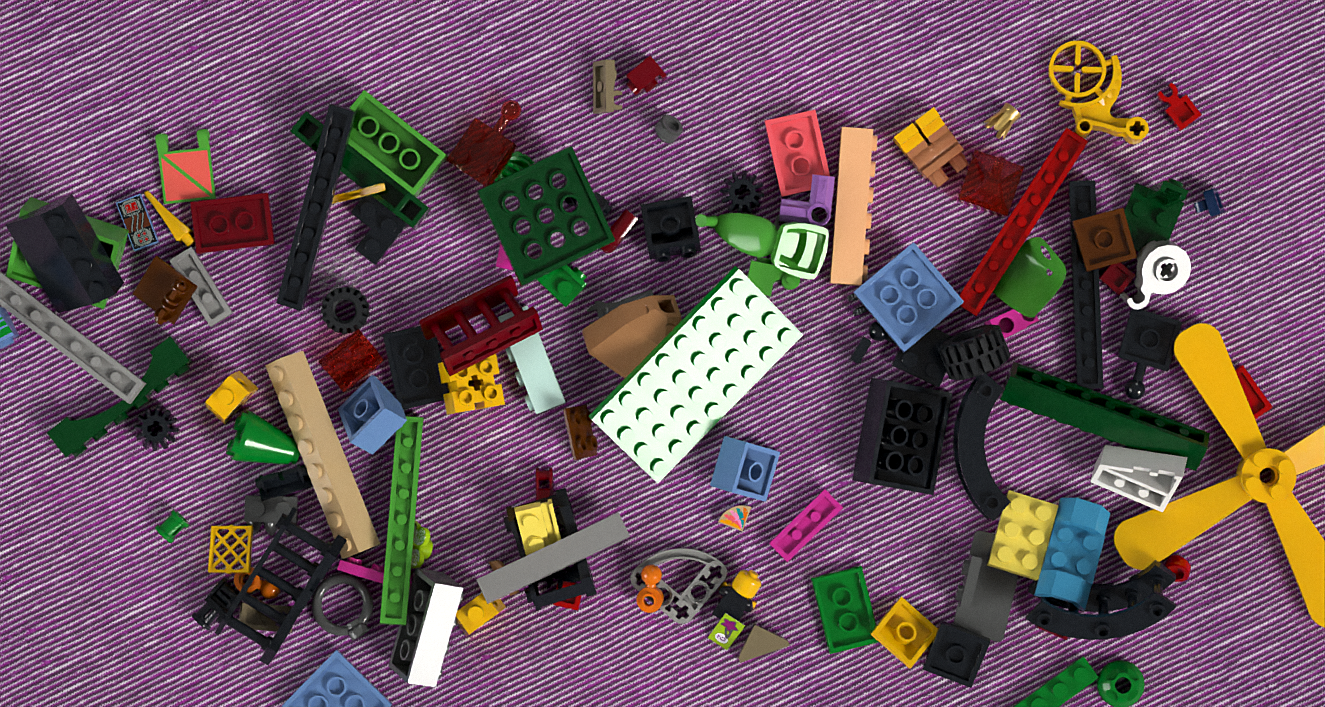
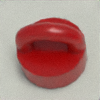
[1165,554,1191,582]

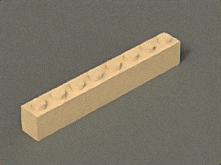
[265,351,380,559]

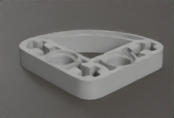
[630,548,727,624]

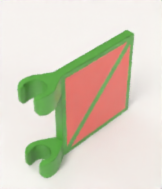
[155,129,216,204]

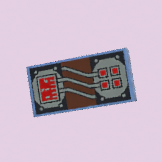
[116,194,160,252]

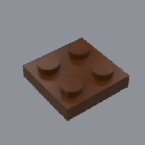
[1072,208,1137,272]

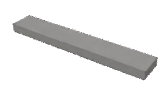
[476,512,630,604]

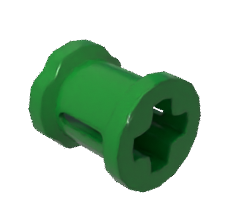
[155,509,190,544]

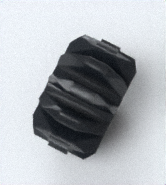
[720,171,764,214]
[134,406,180,451]

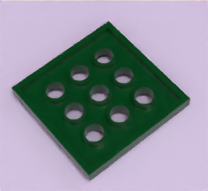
[477,146,615,286]

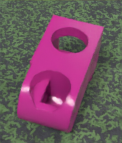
[984,309,1039,339]

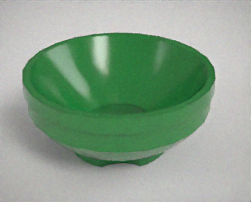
[1097,660,1145,707]

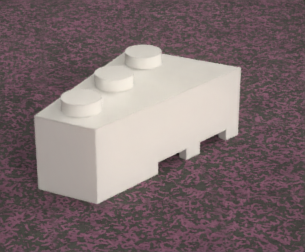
[1090,445,1188,512]

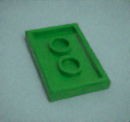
[811,566,879,654]

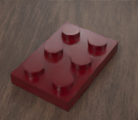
[190,193,275,254]

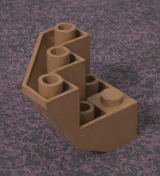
[582,295,682,378]

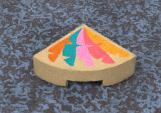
[718,505,751,531]

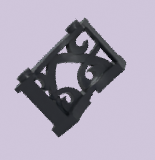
[503,488,597,611]

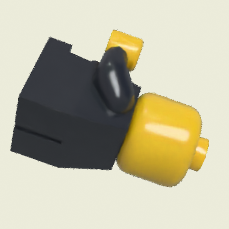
[712,570,761,621]

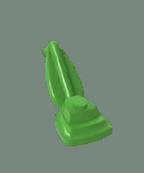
[695,213,829,280]

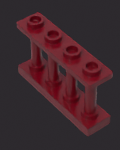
[419,275,543,376]

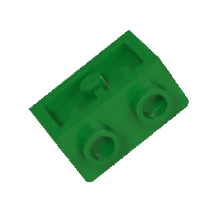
[537,265,587,307]

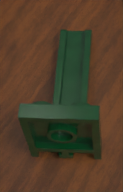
[1124,178,1189,252]

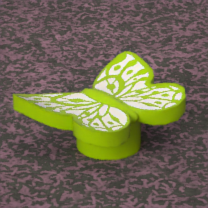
[411,521,433,569]

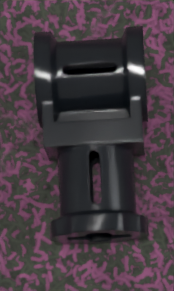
[191,577,239,631]

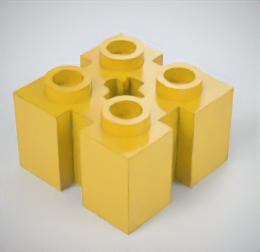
[438,354,505,415]

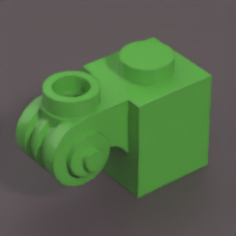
[748,257,800,297]

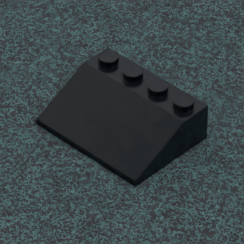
[5,193,124,313]
[852,378,952,495]

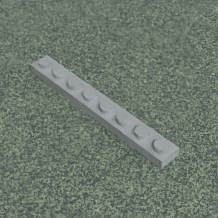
[0,271,146,404]

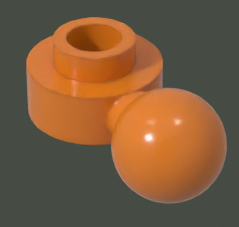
[636,564,664,613]
[234,567,281,599]

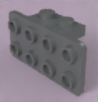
[953,530,1018,642]

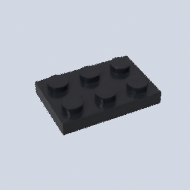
[382,326,449,410]

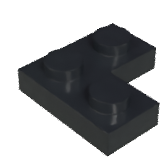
[350,195,408,265]

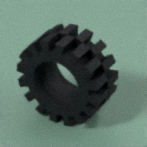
[321,287,370,334]

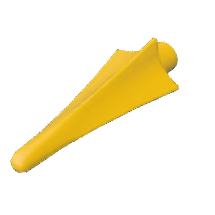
[144,191,195,247]

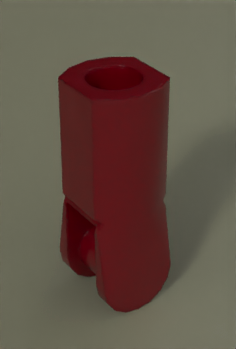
[601,209,639,253]
[535,467,554,500]

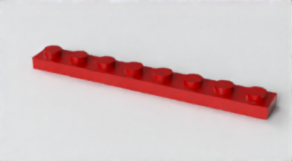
[959,127,1088,317]

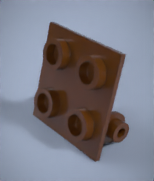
[133,255,198,325]
[563,404,598,460]

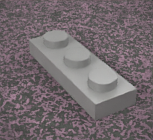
[169,247,233,327]

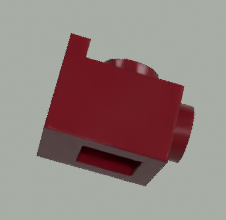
[626,56,667,96]

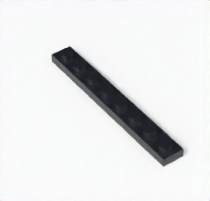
[276,104,357,311]
[1068,180,1104,389]

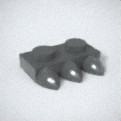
[244,495,298,537]

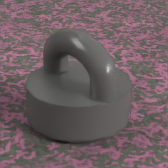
[655,115,683,144]

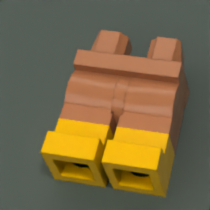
[893,107,969,188]

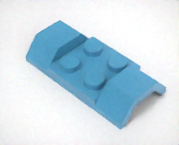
[1034,498,1110,611]

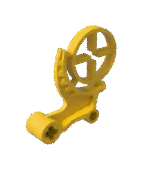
[1048,40,1149,145]

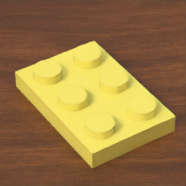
[987,490,1059,581]

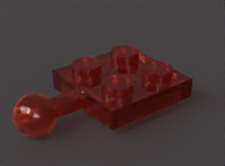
[446,100,522,186]

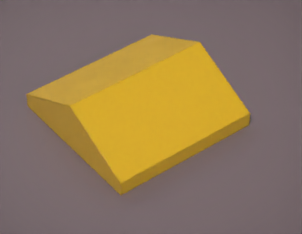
[871,596,938,669]

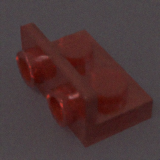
[318,329,384,392]

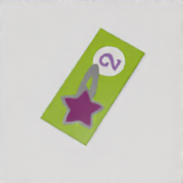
[708,613,745,650]

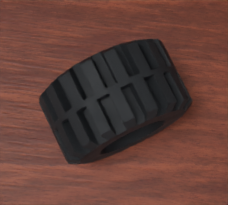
[938,325,1011,380]

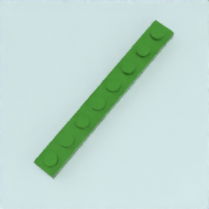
[380,416,423,626]

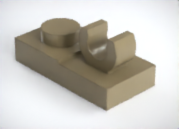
[593,60,622,114]
[239,603,292,633]

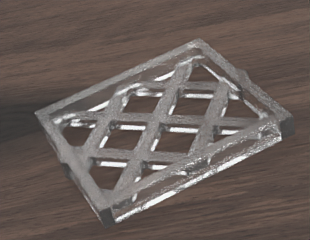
[316,252,366,304]

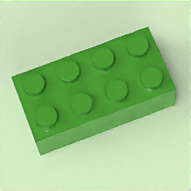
[348,90,448,197]

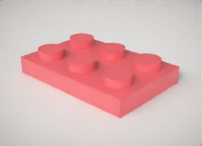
[764,110,830,197]

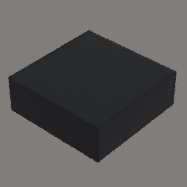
[849,337,871,364]

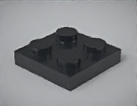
[922,620,990,688]

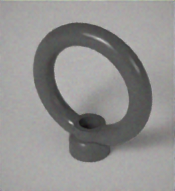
[311,573,373,641]

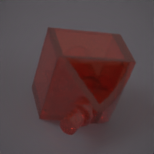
[955,150,1024,218]

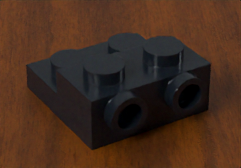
[640,196,701,262]

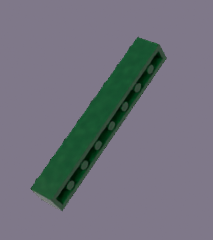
[1000,362,1210,471]

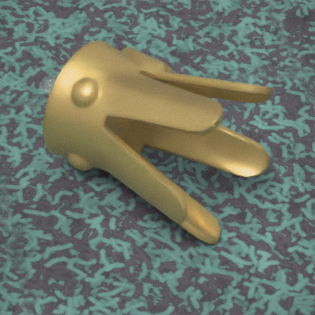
[984,103,1021,140]

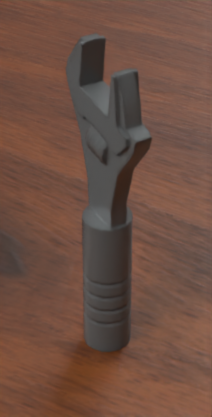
[587,289,654,324]

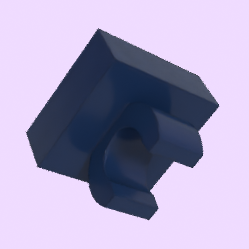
[1194,188,1225,217]

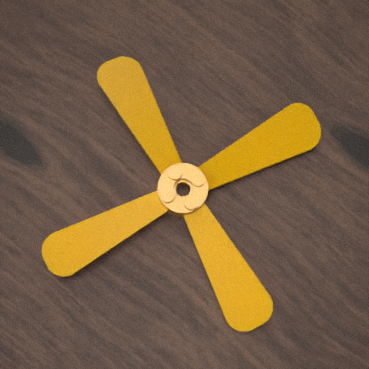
[1113,323,1325,627]

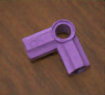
[779,174,835,226]

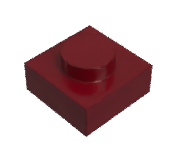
[1099,262,1136,295]

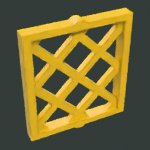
[208,525,254,574]

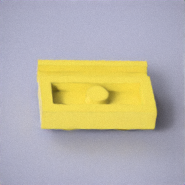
[514,499,561,556]

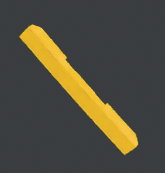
[332,183,386,204]

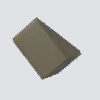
[738,623,790,663]

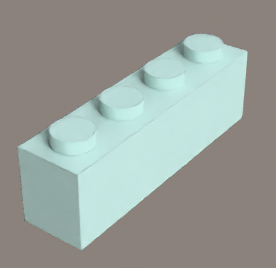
[498,306,566,414]

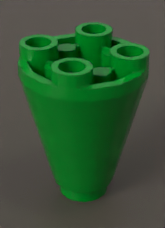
[226,410,300,465]

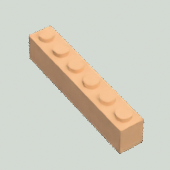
[829,127,878,286]

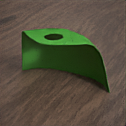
[993,237,1067,317]

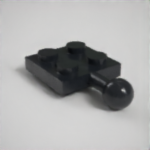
[1117,308,1182,400]
[869,321,953,387]

